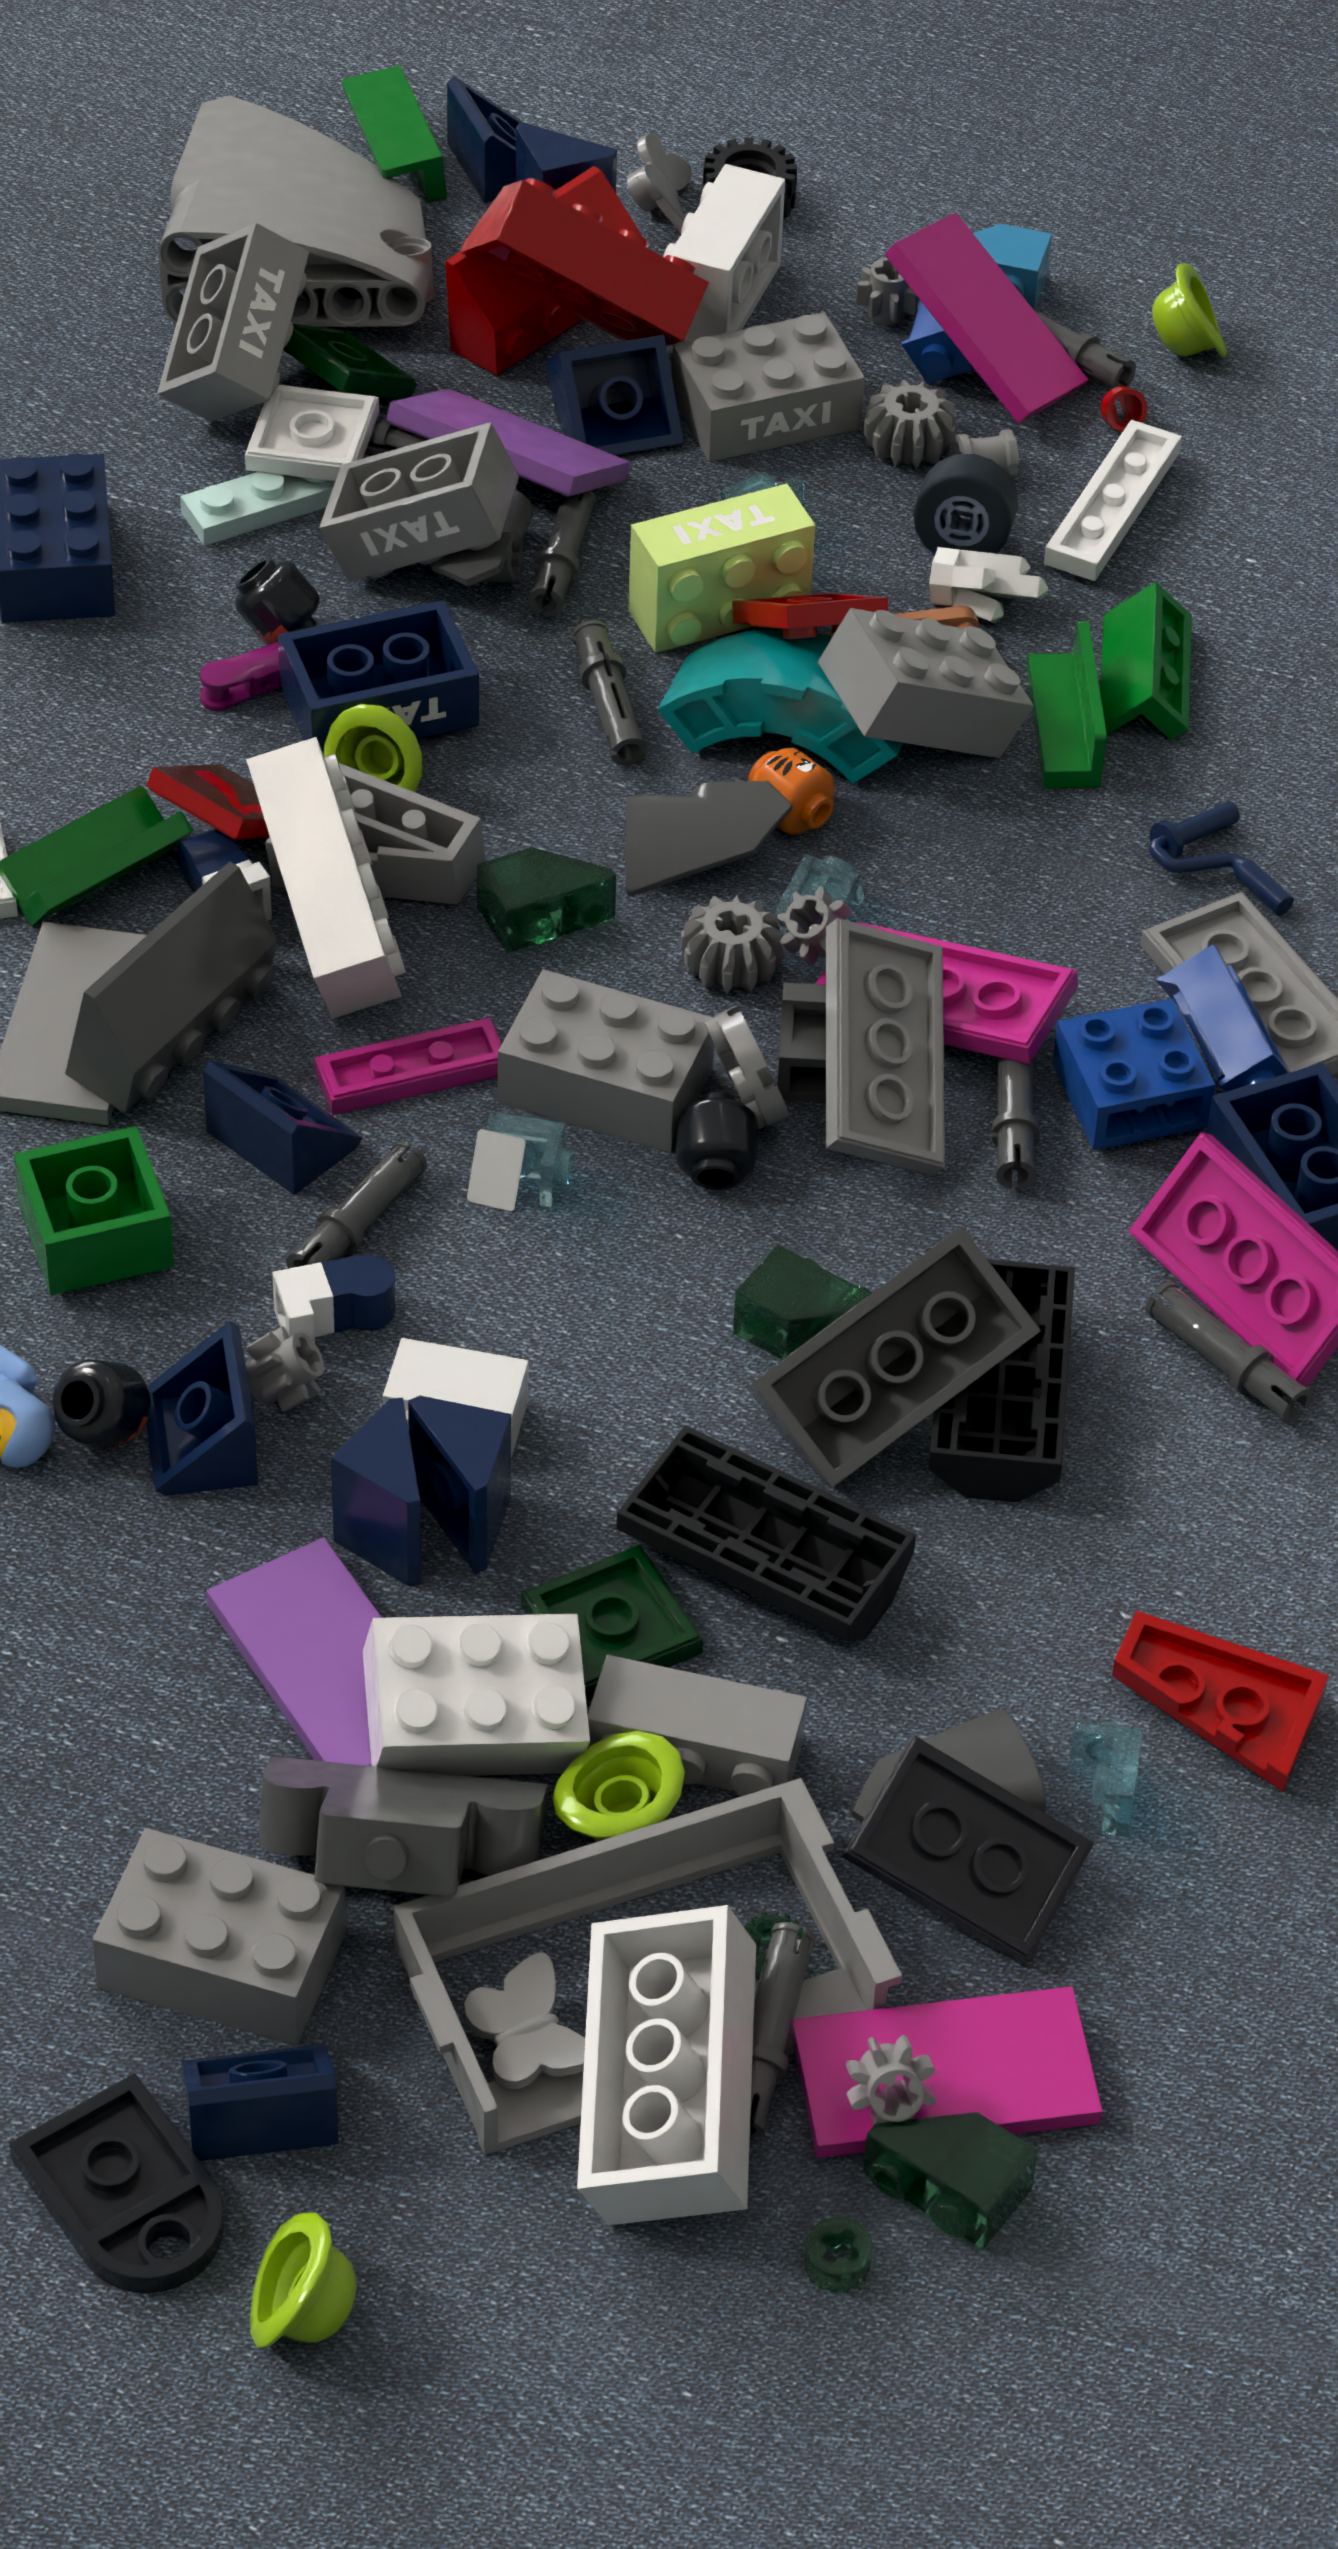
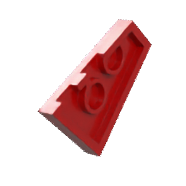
[1112,1610,1329,1792]

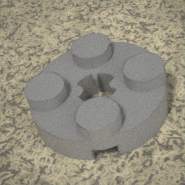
[704,1005,790,1129]

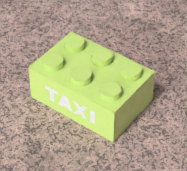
[628,484,816,653]

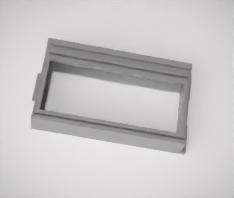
[394,1778,902,2155]

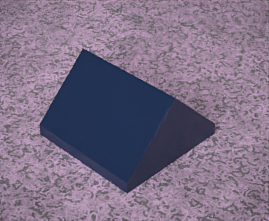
[447,76,523,203]
[516,122,617,193]
[203,1060,362,1195]
[146,1321,258,1496]
[408,1395,511,1574]
[331,1397,421,1586]
[182,2044,339,2161]

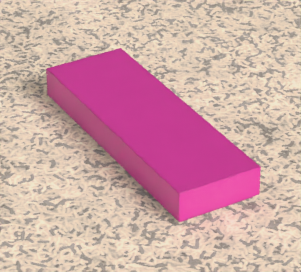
[314,1018,502,1115]

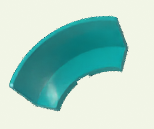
[657,629,903,785]

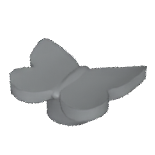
[627,133,692,233]
[464,1952,585,2090]

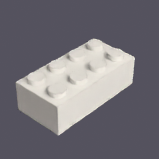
[246,737,406,1019]
[577,1905,756,2225]

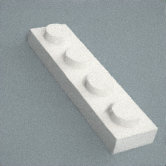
[1044,420,1182,581]

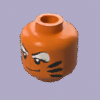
[748,748,835,835]

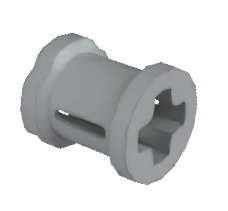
[953,429,1019,479]

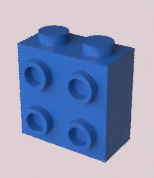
[1052,998,1216,1150]

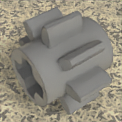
[856,258,920,325]
[777,886,853,966]
[245,1326,324,1412]
[846,2035,937,2130]

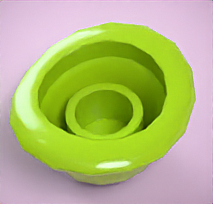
[1152,262,1228,358]
[324,704,422,792]
[552,1731,685,1842]
[250,2212,357,2349]

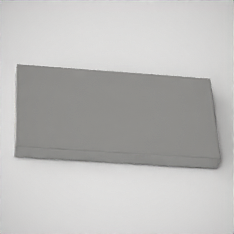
[1140,892,1338,1075]
[826,918,945,1176]
[0,922,147,1125]

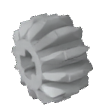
[864,379,957,469]
[681,894,783,995]

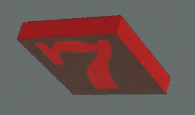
[146,764,270,840]

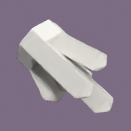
[929,547,1048,623]

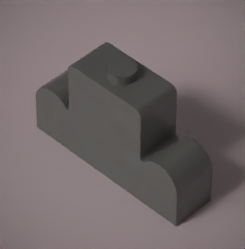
[258,1756,548,1896]

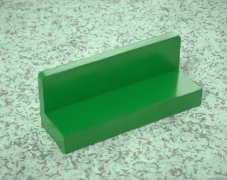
[342,65,447,203]
[1100,582,1192,740]
[1026,621,1107,789]
[0,786,194,927]

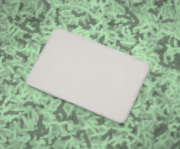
[467,1129,526,1211]

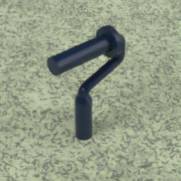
[1149,801,1294,916]

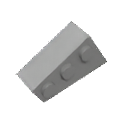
[265,763,486,905]

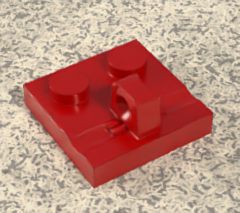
[732,593,888,639]

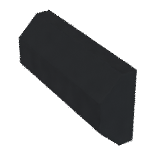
[928,1259,1075,1502]
[616,1425,916,1642]

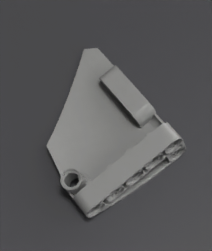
[158,95,435,327]

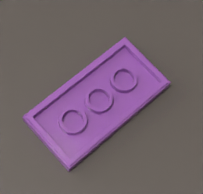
[386,388,630,497]
[206,1537,382,1766]

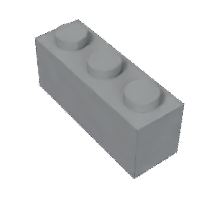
[587,1655,807,1796]

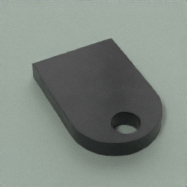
[9,2073,224,2293]

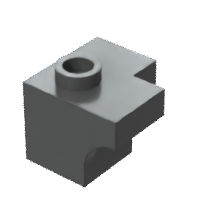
[777,982,826,1103]

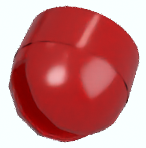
[1100,386,1147,432]

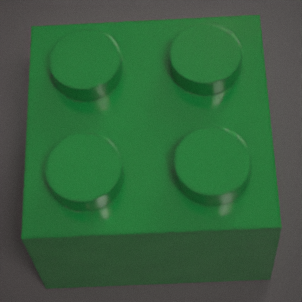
[13,1126,174,1296]

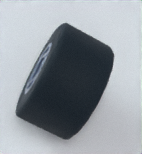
[913,454,1018,555]

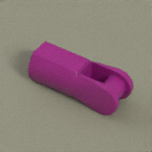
[200,642,280,711]

